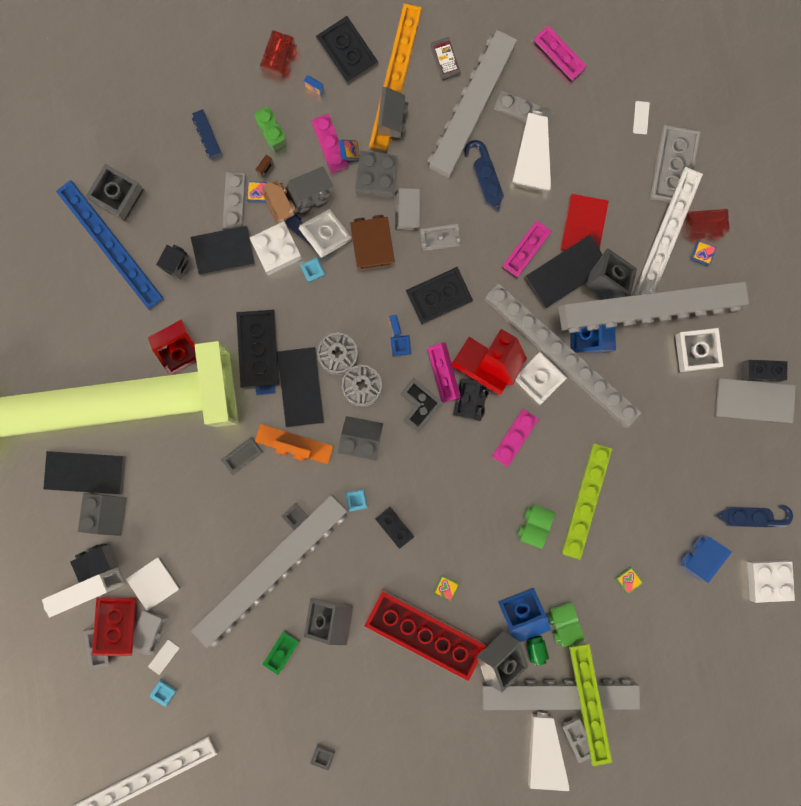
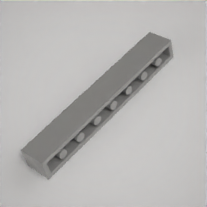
[428,30,517,178]
[482,679,640,710]

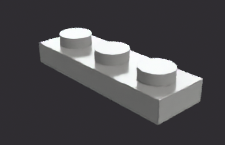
[494,90,554,124]
[222,172,246,230]

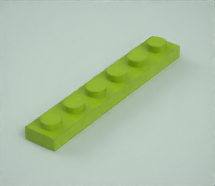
[561,443,612,560]
[569,643,612,766]

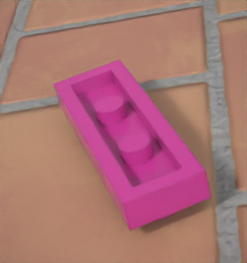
[534,25,587,81]
[311,113,349,174]
[502,220,552,278]
[427,342,461,403]
[491,409,539,467]

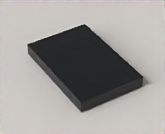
[316,16,378,84]
[190,226,255,274]
[406,267,473,325]

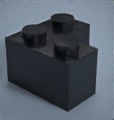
[70,543,119,583]

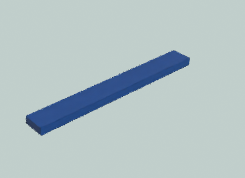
[56,180,164,310]

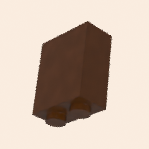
[350,215,395,270]

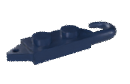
[464,140,504,212]
[715,505,793,528]

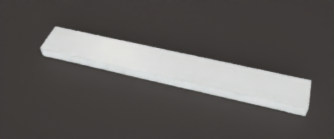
[632,167,703,296]
[72,736,218,806]

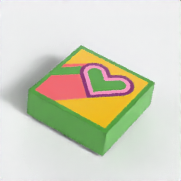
[615,567,643,594]
[434,576,459,602]

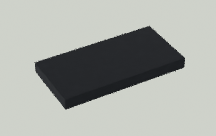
[525,235,602,308]
[236,309,279,388]
[277,347,324,427]
[43,451,124,495]

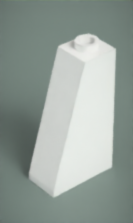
[512,111,551,191]
[42,567,125,618]
[528,711,569,791]

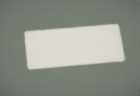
[633,101,650,134]
[148,640,179,675]

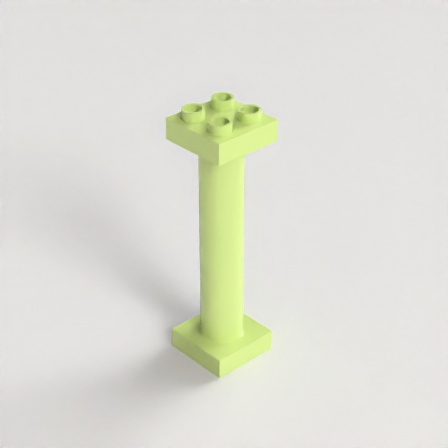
[0,341,239,437]

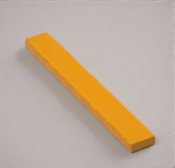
[369,3,422,153]

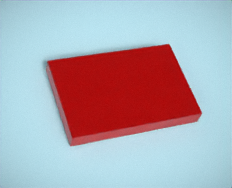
[560,194,609,251]
[451,337,507,395]
[92,597,136,656]

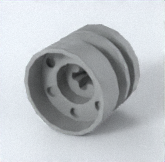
[317,332,359,375]
[341,365,383,407]

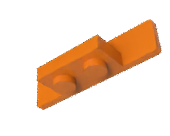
[255,424,333,464]

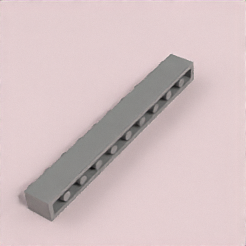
[558,282,749,333]
[484,283,641,428]
[191,495,347,648]

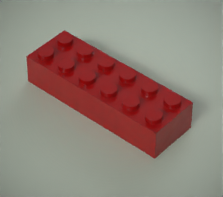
[364,589,486,681]

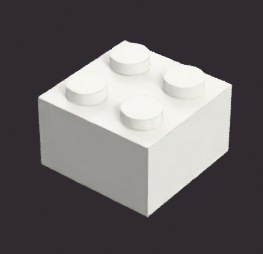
[250,221,302,276]
[675,328,723,372]
[747,560,795,603]

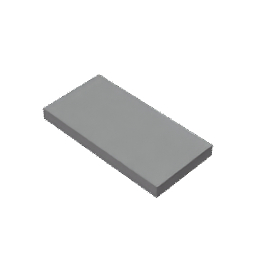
[650,124,701,203]
[715,378,796,423]

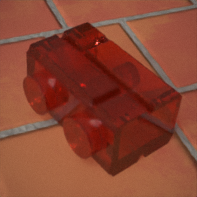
[260,30,297,78]
[686,209,730,240]

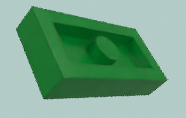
[262,631,300,675]

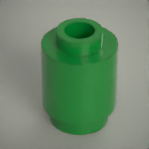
[526,636,549,666]

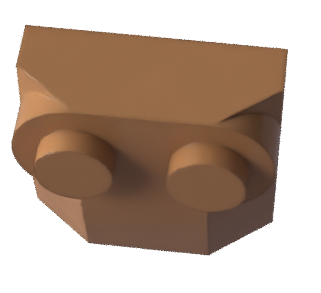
[261,180,296,224]

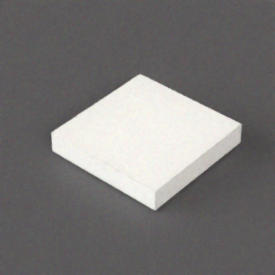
[299,209,352,258]
[515,351,567,405]
[126,557,180,611]

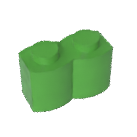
[255,106,287,151]
[518,504,556,549]
[547,602,585,647]

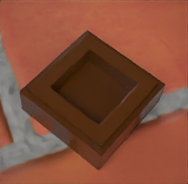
[255,154,274,178]

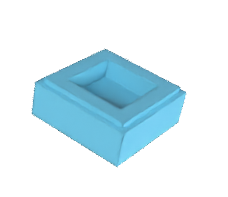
[300,257,325,283]
[345,489,368,512]
[149,679,177,707]

